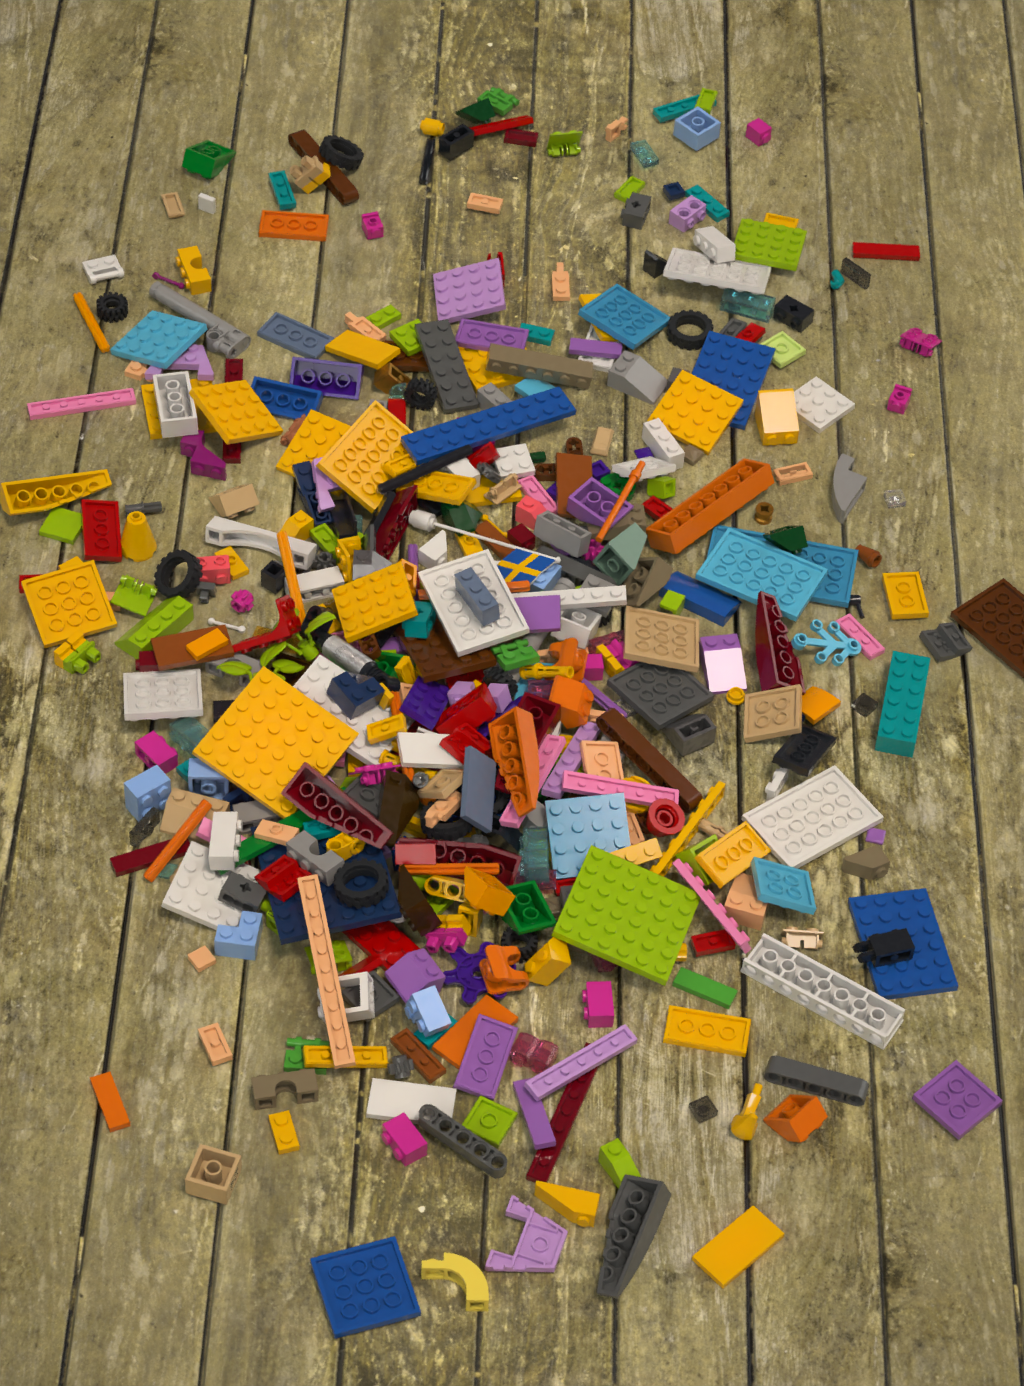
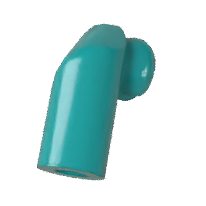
[830,269,845,290]

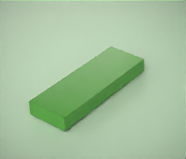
[672,967,738,1009]

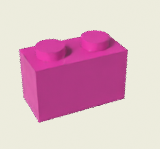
[135,730,178,774]
[582,981,614,1028]
[381,1113,428,1167]

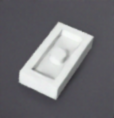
[765,767,789,802]

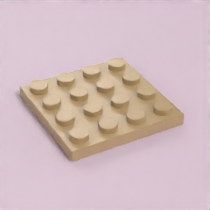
[623,605,699,673]

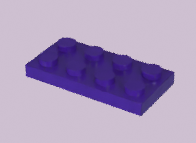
[399,675,449,730]

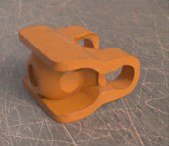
[544,638,588,684]
[479,945,530,995]

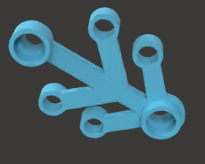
[791,619,861,667]

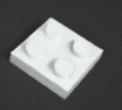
[494,443,536,481]

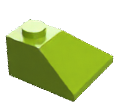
[675,834,718,886]

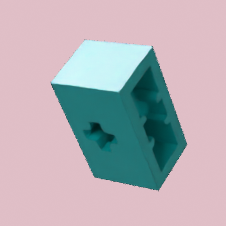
[402,601,437,639]

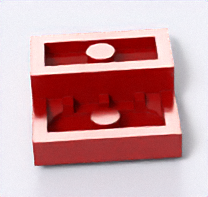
[439,722,492,765]
[254,855,312,902]

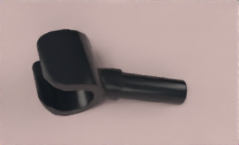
[849,595,865,619]

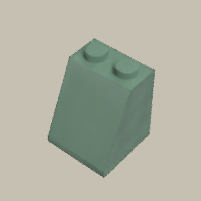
[593,523,647,586]

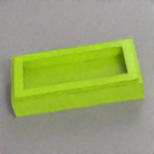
[695,88,718,114]
[614,176,646,203]

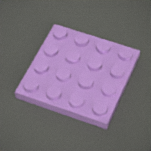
[433,258,506,323]

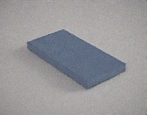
[257,312,335,359]
[460,745,496,833]

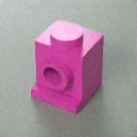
[361,211,384,240]
[887,384,912,415]

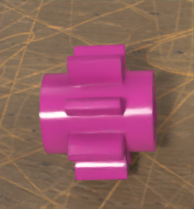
[582,539,604,562]
[231,589,254,613]

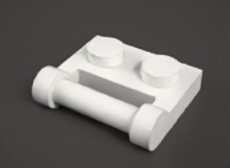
[82,255,124,285]

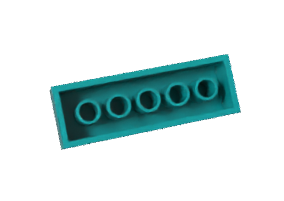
[874,651,930,758]

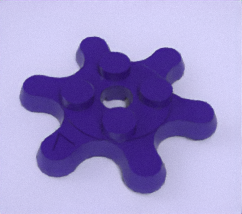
[443,942,516,1005]

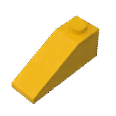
[534,1180,600,1227]

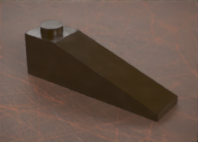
[377,770,420,847]

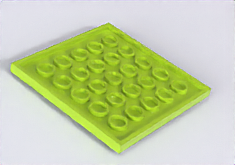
[551,845,700,986]

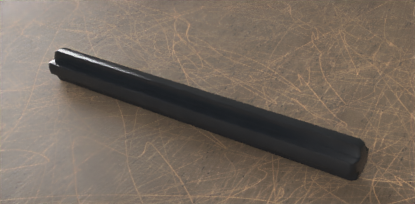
[377,444,473,495]

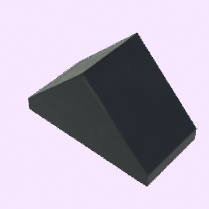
[643,249,667,279]

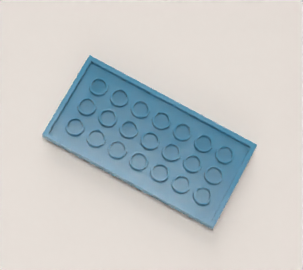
[707,525,859,608]

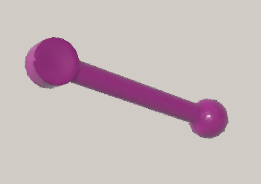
[152,272,185,289]

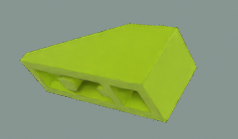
[598,1138,641,1189]

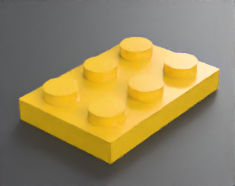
[882,571,929,619]

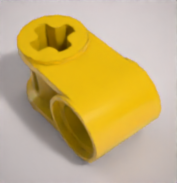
[326,832,365,861]

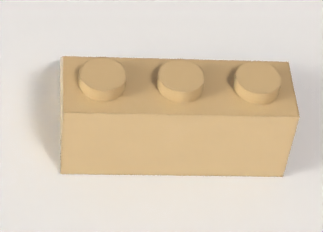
[160,787,230,845]

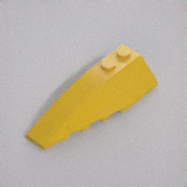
[0,469,112,516]

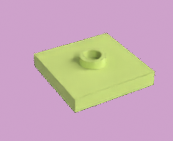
[761,331,806,369]

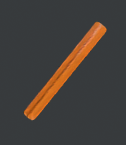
[143,799,212,882]
[399,863,500,875]

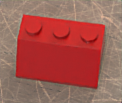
[435,682,497,734]

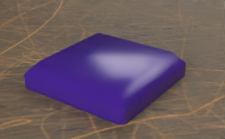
[634,447,655,459]

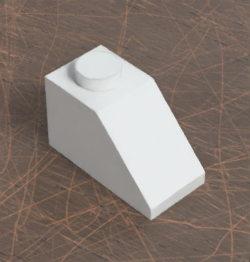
[418,530,447,569]

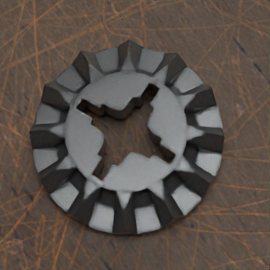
[476,461,501,484]

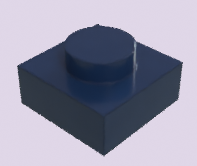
[663,182,685,201]

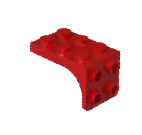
[232,594,301,654]

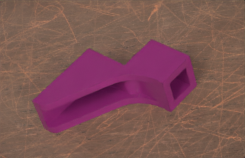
[180,430,227,481]

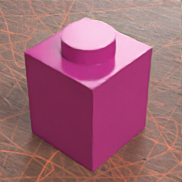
[745,118,772,147]
[584,654,604,681]

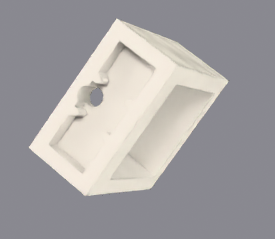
[317,972,375,1024]

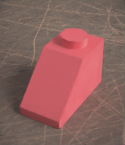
[515,495,547,530]

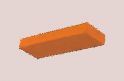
[90,1071,130,1133]

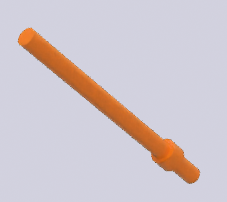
[595,461,646,543]

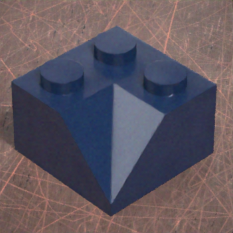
[326,671,385,720]

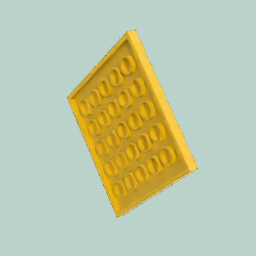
[192,666,359,819]

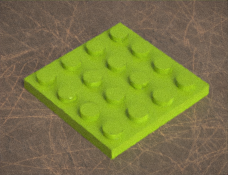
[734,218,807,271]

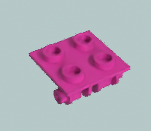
[899,328,942,357]
[348,762,400,786]

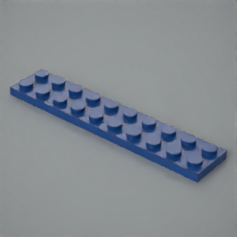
[401,386,576,466]

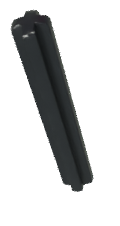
[419,138,435,185]

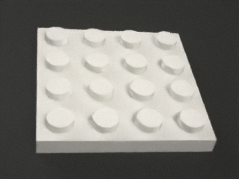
[123,669,203,721]
[161,841,261,930]

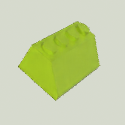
[114,596,194,659]

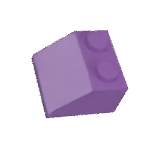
[384,948,446,1004]

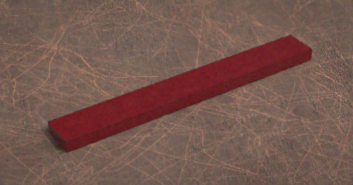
[222,359,243,464]
[526,1042,600,1183]

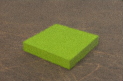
[39,507,82,545]
[462,1095,518,1148]

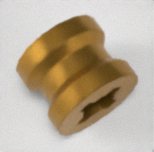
[754,502,774,525]

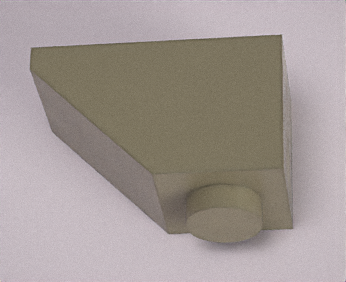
[841,844,890,880]

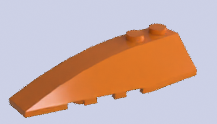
[488,706,539,817]

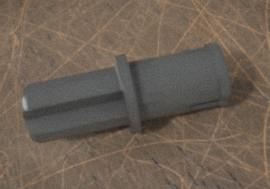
[125,501,162,517]
[412,772,429,788]

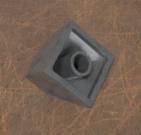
[353,550,392,581]

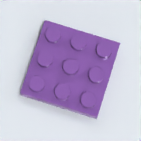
[912,1060,1003,1140]

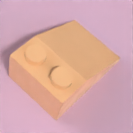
[724,873,770,931]

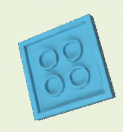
[751,857,816,915]

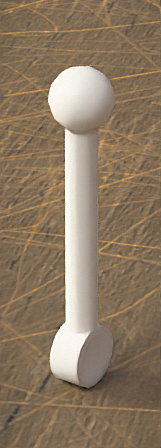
[208,618,246,634]

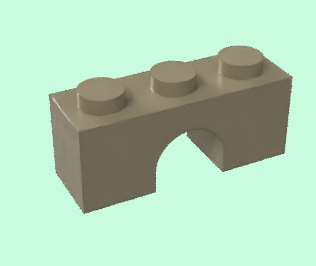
[251,1068,319,1110]

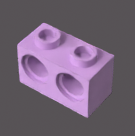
[669,195,707,233]

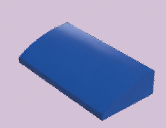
[251,376,324,420]
[659,571,742,627]

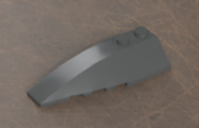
[597,1174,671,1299]

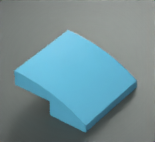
[514,378,555,397]

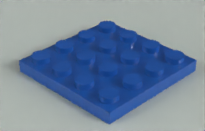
[310,1236,421,1339]

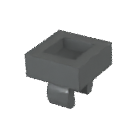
[196,581,217,604]

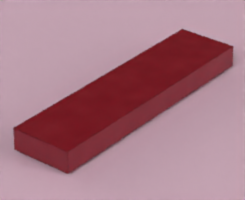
[110,838,190,877]

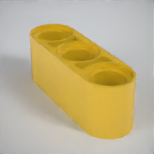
[424,875,471,904]

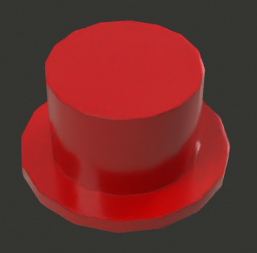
[646,798,685,837]

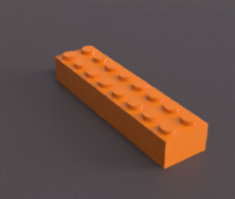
[646,458,775,554]

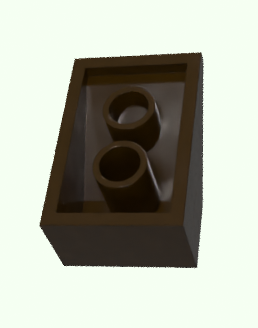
[398,864,442,937]

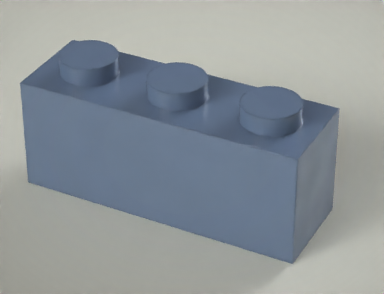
[454,567,500,626]

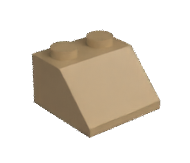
[209,483,259,519]

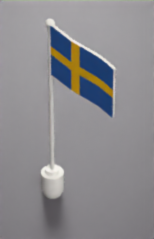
[409,510,561,594]

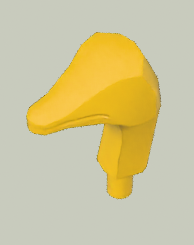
[731,1083,763,1140]

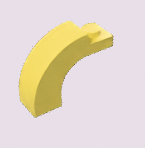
[421,1253,489,1311]

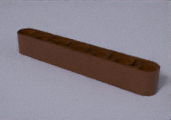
[288,129,359,206]
[596,708,703,813]

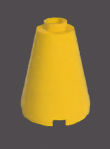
[121,511,157,562]

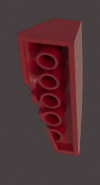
[376,484,418,560]
[755,591,806,695]
[495,692,561,795]
[281,762,394,849]
[394,837,522,887]

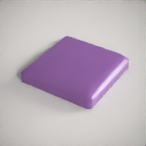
[865,828,886,845]

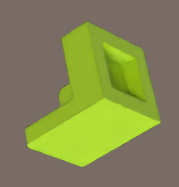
[647,475,676,499]
[660,589,685,615]

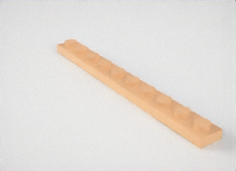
[297,874,356,1069]

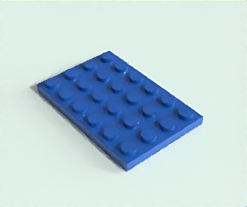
[692,331,776,430]
[848,888,959,1000]

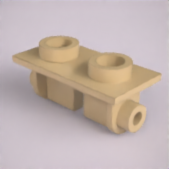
[484,473,522,505]
[781,926,824,950]

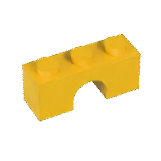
[175,246,212,295]

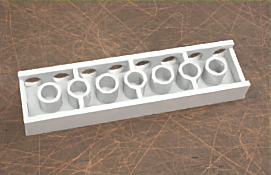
[740,933,905,1050]

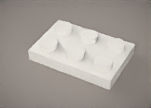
[612,456,676,482]

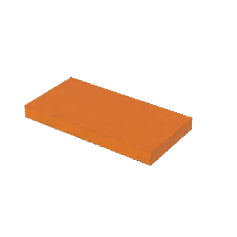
[259,210,329,242]
[432,994,518,1070]

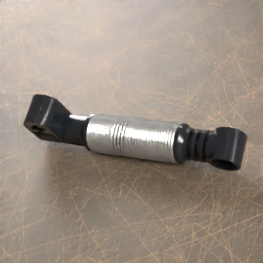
[299,605,400,692]

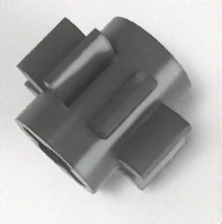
[313,552,336,570]
[387,1054,414,1079]

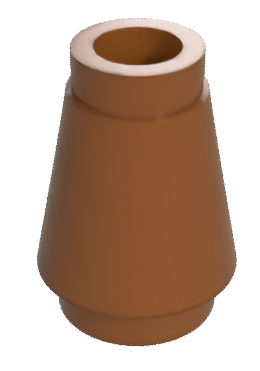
[855,544,882,567]

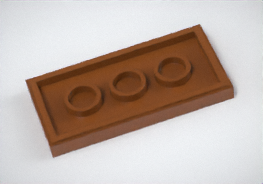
[555,452,592,519]
[151,624,234,671]

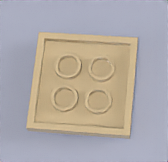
[744,684,802,743]

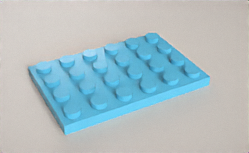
[695,527,828,622]

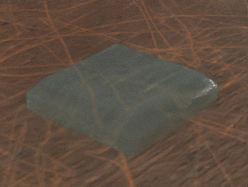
[158,863,178,879]

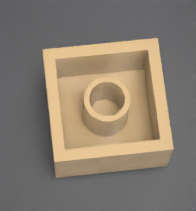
[185,1144,242,1205]

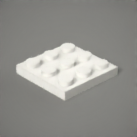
[794,376,855,433]

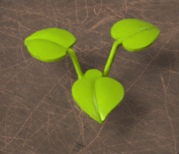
[260,608,337,667]
[216,659,305,681]

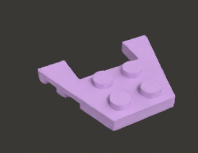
[145,344,214,381]
[311,457,342,513]
[485,1195,568,1272]

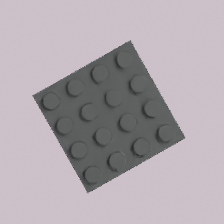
[607,662,714,731]

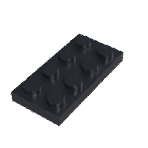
[772,723,837,777]

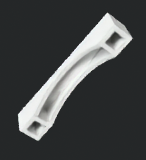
[205,516,317,570]

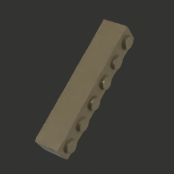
[486,343,593,389]

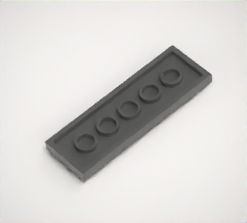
[414,319,479,414]

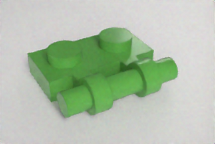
[477,87,520,116]
[491,639,540,671]
[284,1036,329,1075]

